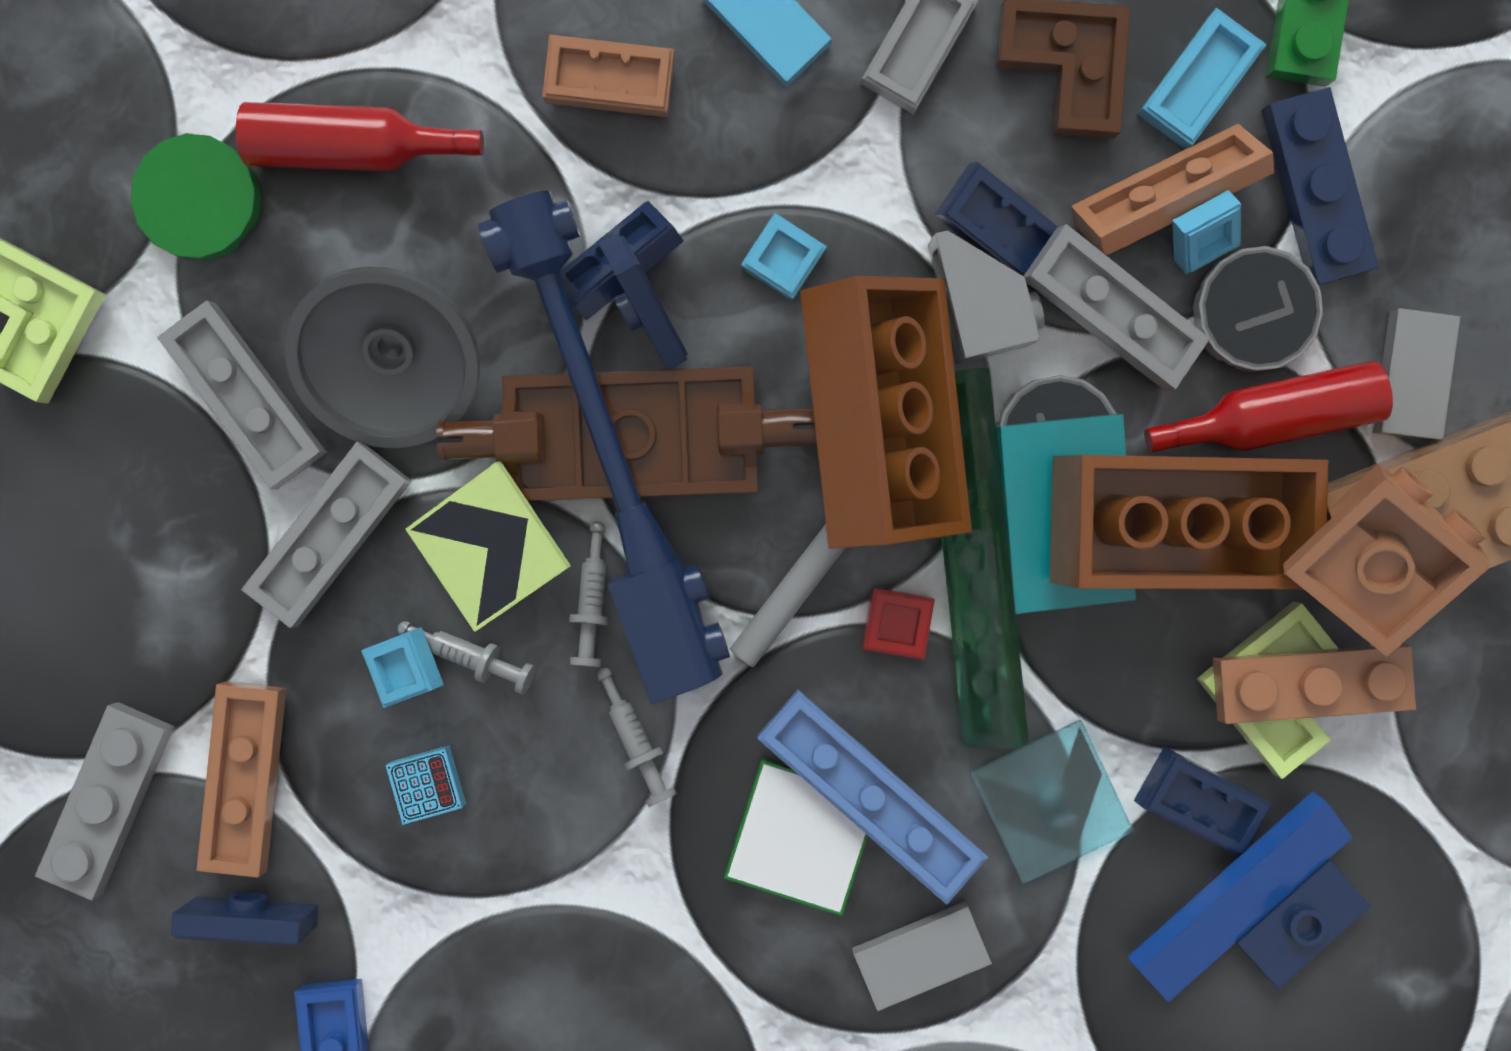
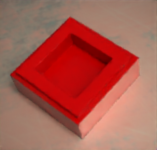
[862,587,935,660]

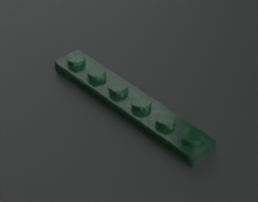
[941,368,1030,749]

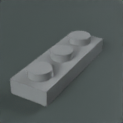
[1024,224,1210,391]
[157,300,327,489]
[241,442,412,628]
[35,702,174,901]

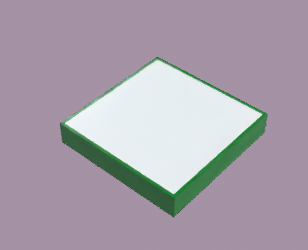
[724,757,868,916]

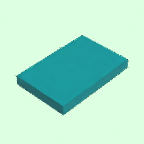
[995,414,1136,614]

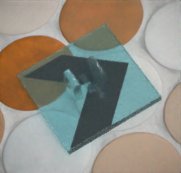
[970,720,1134,884]

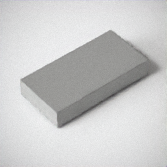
[861,0,979,115]
[1372,308,1461,441]
[852,901,992,1011]

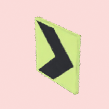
[406,461,571,632]

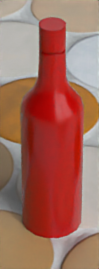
[235,102,484,171]
[1144,360,1393,453]

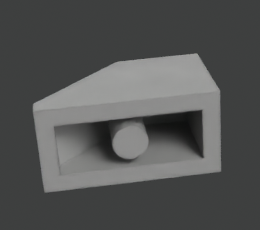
[928,230,1045,364]

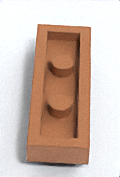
[1071,124,1274,256]
[1213,644,1416,724]
[196,681,287,878]

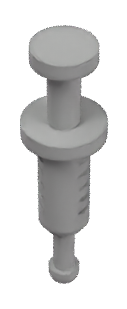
[569,521,610,667]
[397,621,536,695]
[597,668,677,807]

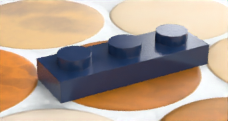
[1261,87,1379,285]

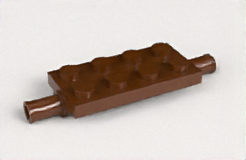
[436,366,817,501]

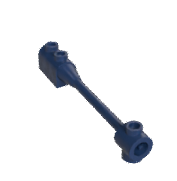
[478,190,731,704]

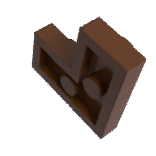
[996,0,1131,139]

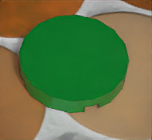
[130,133,262,262]

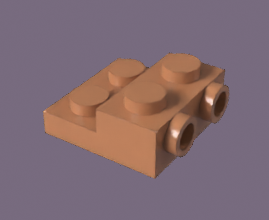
[1283,463,1491,657]

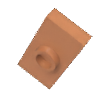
[542,34,675,117]

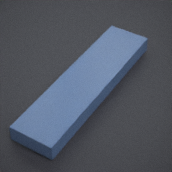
[757,689,988,904]

